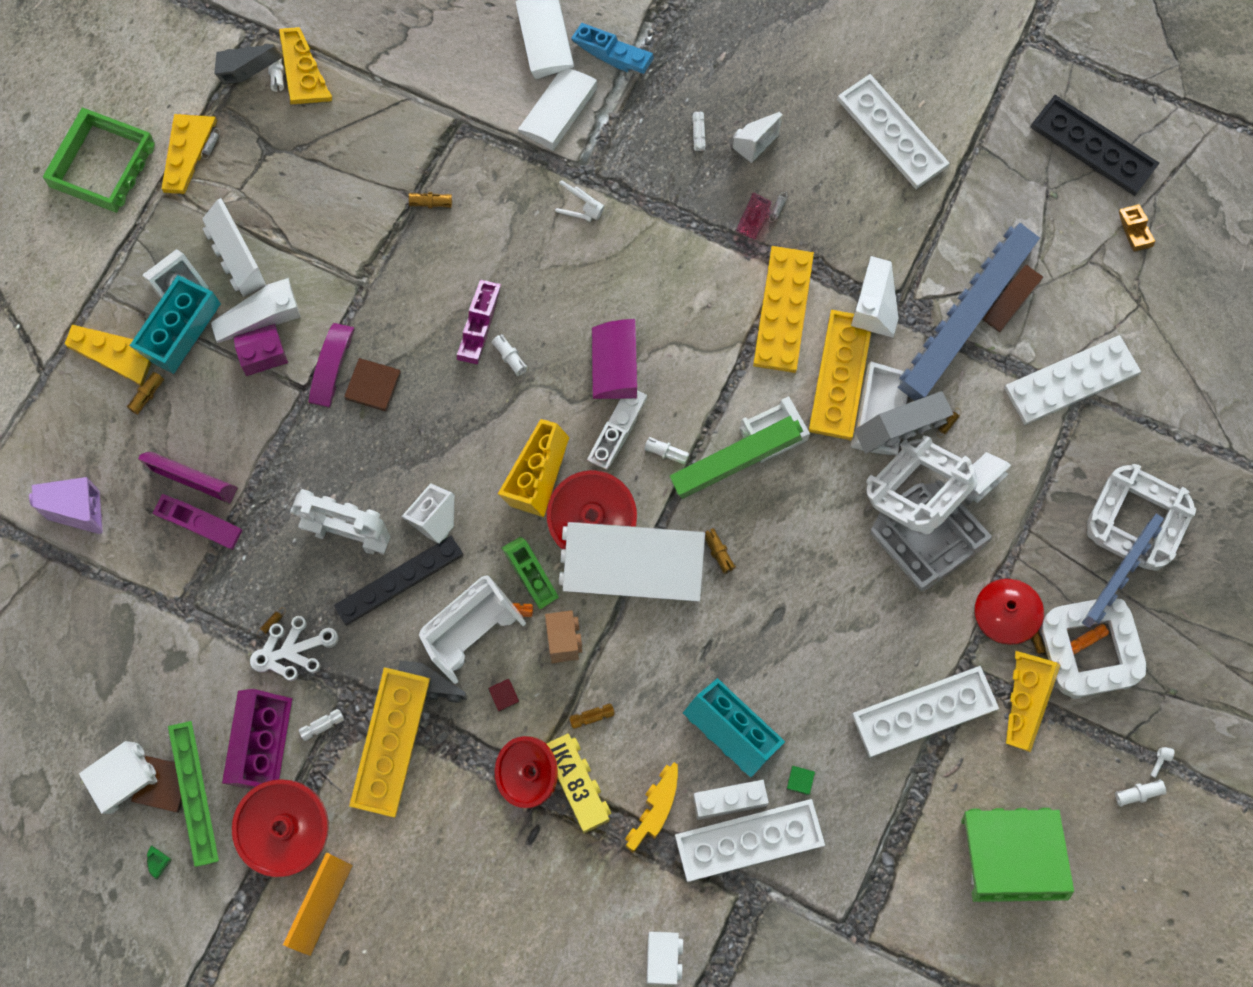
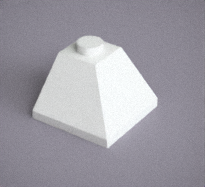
[733,112,783,163]
[401,483,455,543]

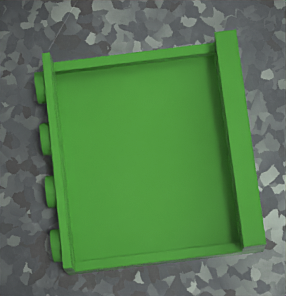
[961,808,1074,902]

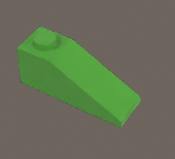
[501,536,559,609]

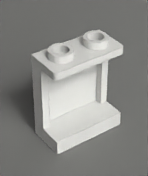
[739,396,810,463]
[79,741,157,814]

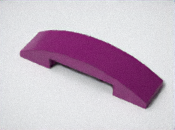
[308,323,355,408]

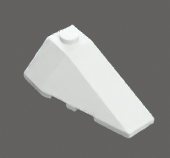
[851,256,898,338]
[211,278,301,343]

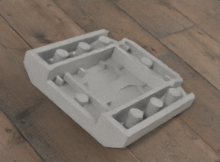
[870,480,992,592]

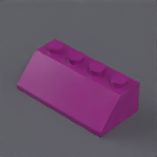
[222,689,292,789]

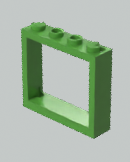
[43,107,155,213]

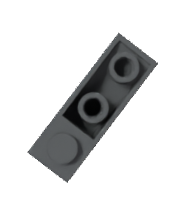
[214,44,283,84]
[398,660,467,703]

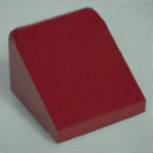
[488,679,519,712]

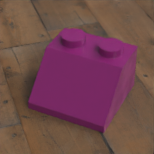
[234,324,288,377]

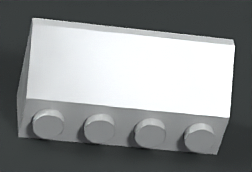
[202,198,266,297]

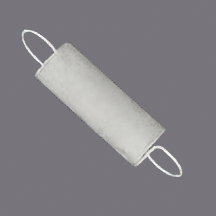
[201,128,220,159]
[769,192,787,222]

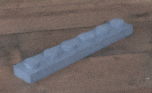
[1081,513,1164,628]

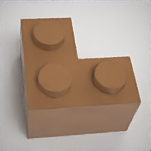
[545,610,583,664]

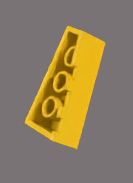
[498,419,569,517]

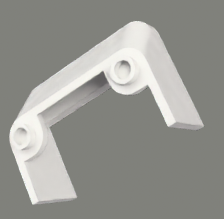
[419,576,526,684]

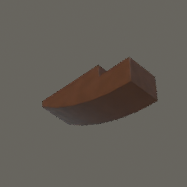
[983,264,1043,333]

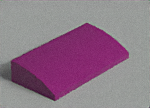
[592,319,637,399]
[138,452,238,504]

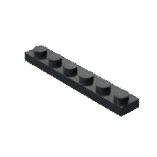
[334,535,464,626]

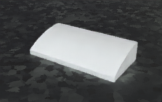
[515,0,574,79]
[518,69,597,151]
[851,362,907,455]

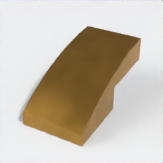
[1119,205,1155,252]

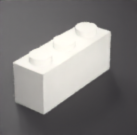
[693,780,769,820]

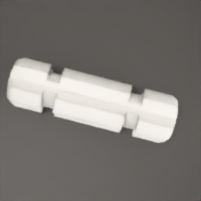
[693,112,705,151]
[299,709,344,741]

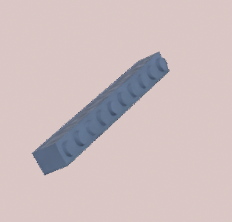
[897,223,1040,401]

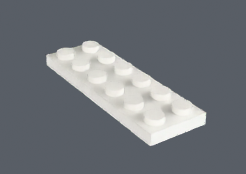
[837,74,950,189]
[1004,335,1141,425]
[852,666,999,758]
[675,799,825,882]

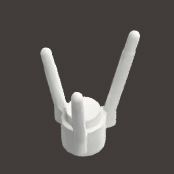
[555,180,605,222]

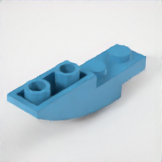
[571,23,654,74]

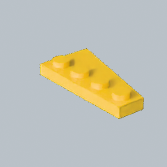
[279,27,332,105]
[162,114,217,194]
[65,325,151,387]
[1006,651,1061,752]

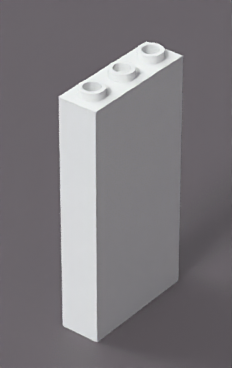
[559,522,705,601]

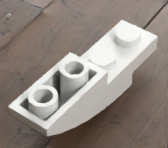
[587,390,647,470]

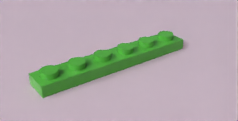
[168,721,219,867]

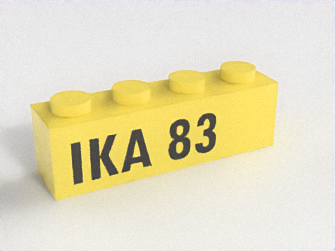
[547,733,611,834]

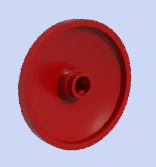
[547,470,637,549]
[232,779,329,877]

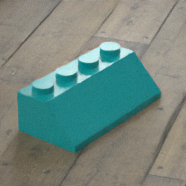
[129,275,221,374]
[683,678,785,777]

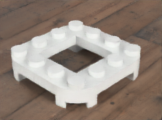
[867,436,978,534]
[1087,464,1196,571]
[290,489,390,555]
[1039,599,1146,699]

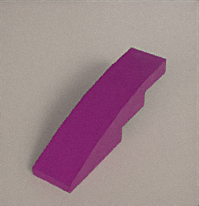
[457,279,501,365]

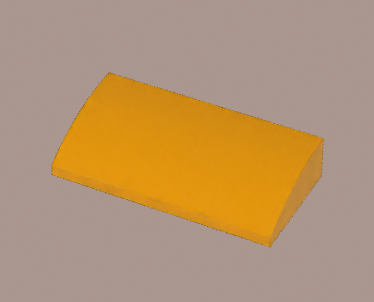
[283,852,353,956]

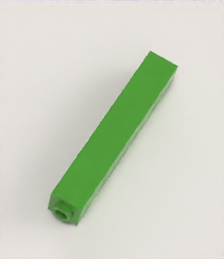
[670,415,804,499]

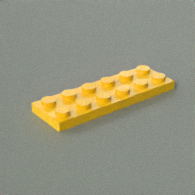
[753,246,814,373]
[808,309,871,440]
[349,667,431,818]

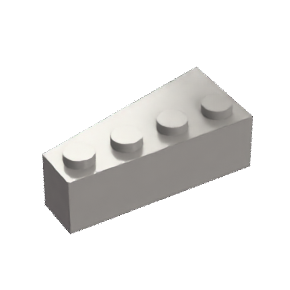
[854,391,954,454]

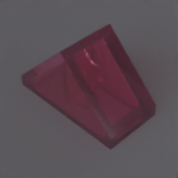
[736,192,772,240]

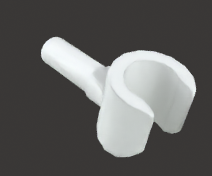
[1150,747,1174,778]

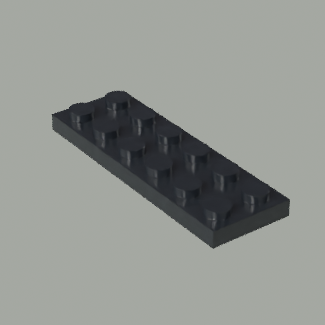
[1030,95,1159,196]

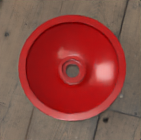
[974,579,1044,645]
[495,736,558,808]

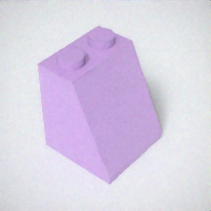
[29,477,103,534]

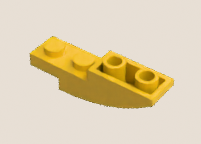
[625,762,678,853]

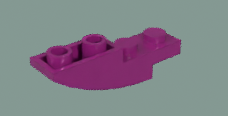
[152,494,243,550]

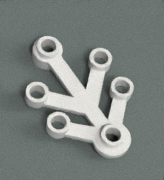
[250,616,339,681]

